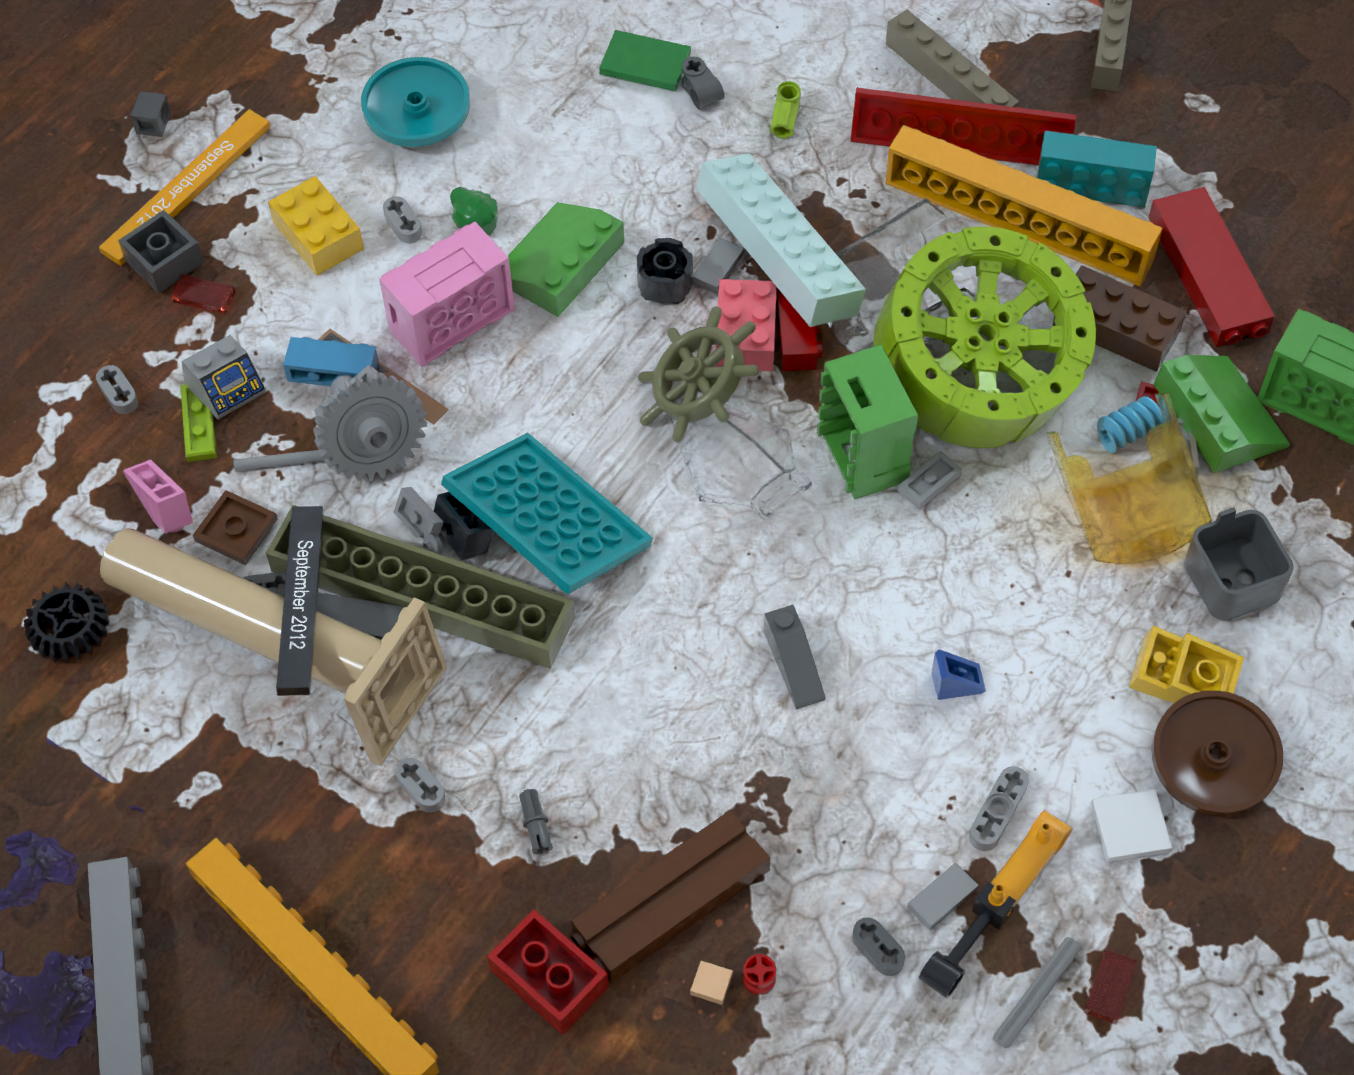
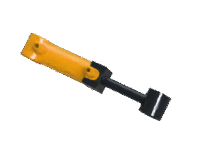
[918,810,1073,998]

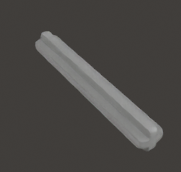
[994,937,1081,1048]

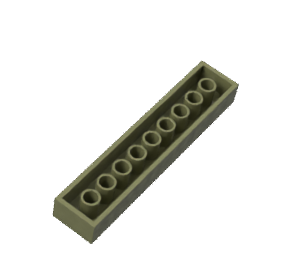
[266,505,575,669]

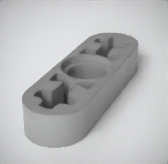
[969,766,1029,851]

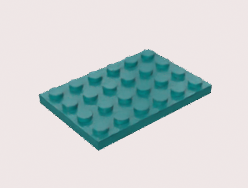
[441,432,653,595]

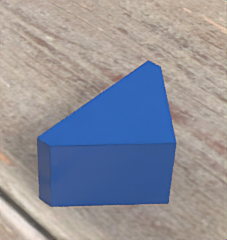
[931,649,986,700]

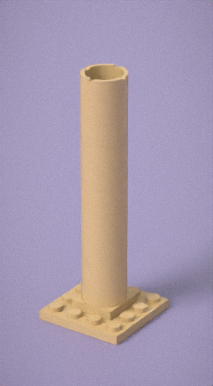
[100,528,447,766]

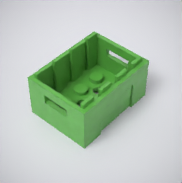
[1258,309,1354,445]
[817,345,918,500]

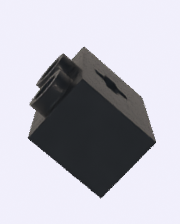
[434,491,493,561]

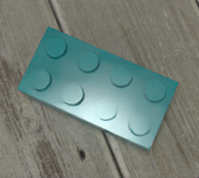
[1037,131,1157,208]

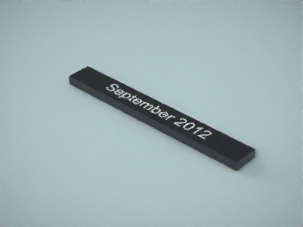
[276,506,324,696]

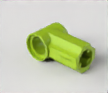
[770,81,801,139]

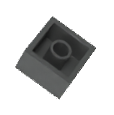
[118,210,204,294]

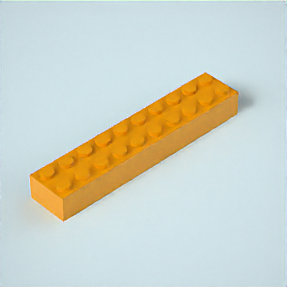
[885,125,1162,287]

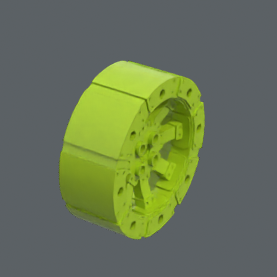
[873,226,1096,448]

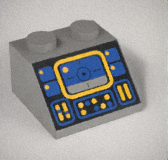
[182,335,266,419]

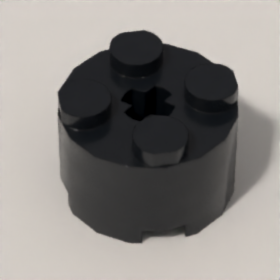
[637,238,693,304]

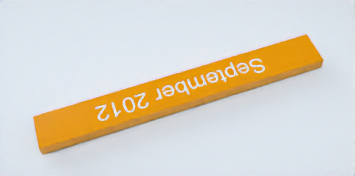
[99,109,271,266]

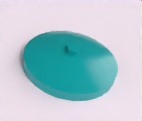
[361,57,470,147]

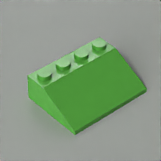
[508,202,624,317]
[1153,355,1290,473]

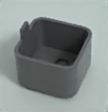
[1184,507,1294,620]

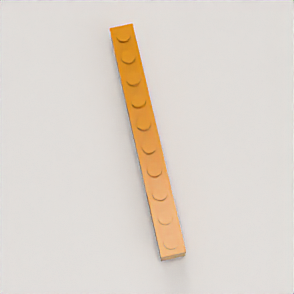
[186,838,439,1075]

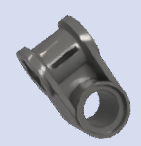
[682,57,725,110]

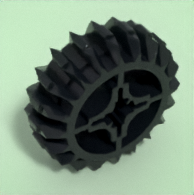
[24,582,110,663]

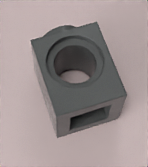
[130,91,171,137]

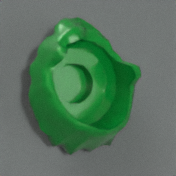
[450,187,498,235]

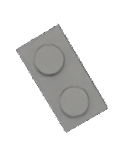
[898,451,962,510]

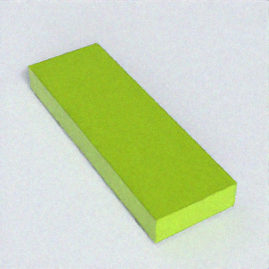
[180,384,217,462]

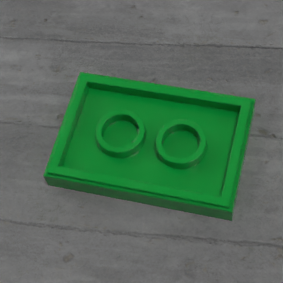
[599,30,691,91]

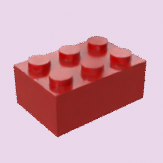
[487,909,609,1035]

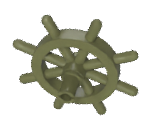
[638,306,759,443]

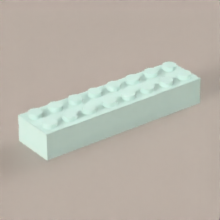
[696,153,866,327]

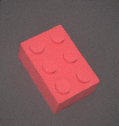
[715,279,776,371]

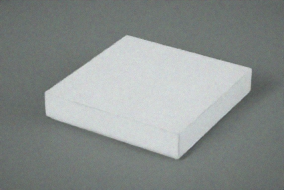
[1091,789,1172,862]

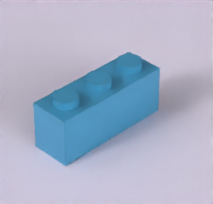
[283,337,379,386]

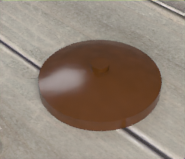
[1151,690,1283,817]

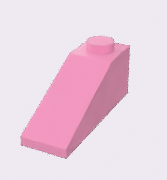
[123,459,193,534]

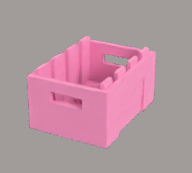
[379,222,515,367]

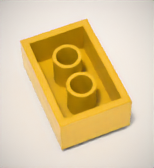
[268,176,364,276]

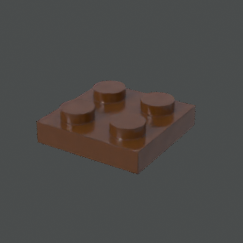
[192,490,278,565]

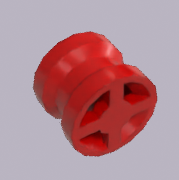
[743,954,777,995]

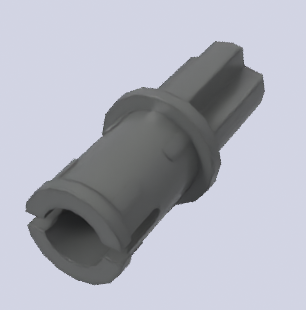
[519,789,553,854]

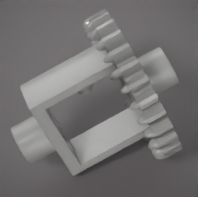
[313,365,427,481]

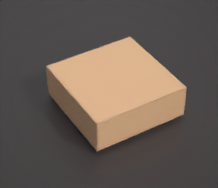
[690,961,733,1005]

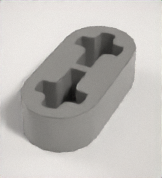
[383,196,422,243]
[96,365,138,414]
[395,758,446,813]

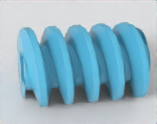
[1097,396,1166,453]

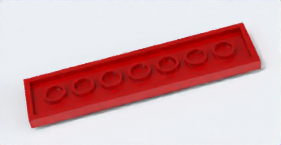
[850,87,1076,165]

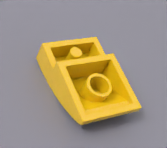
[1129,625,1244,703]

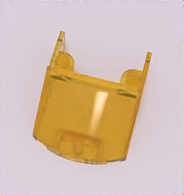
[1047,392,1212,564]

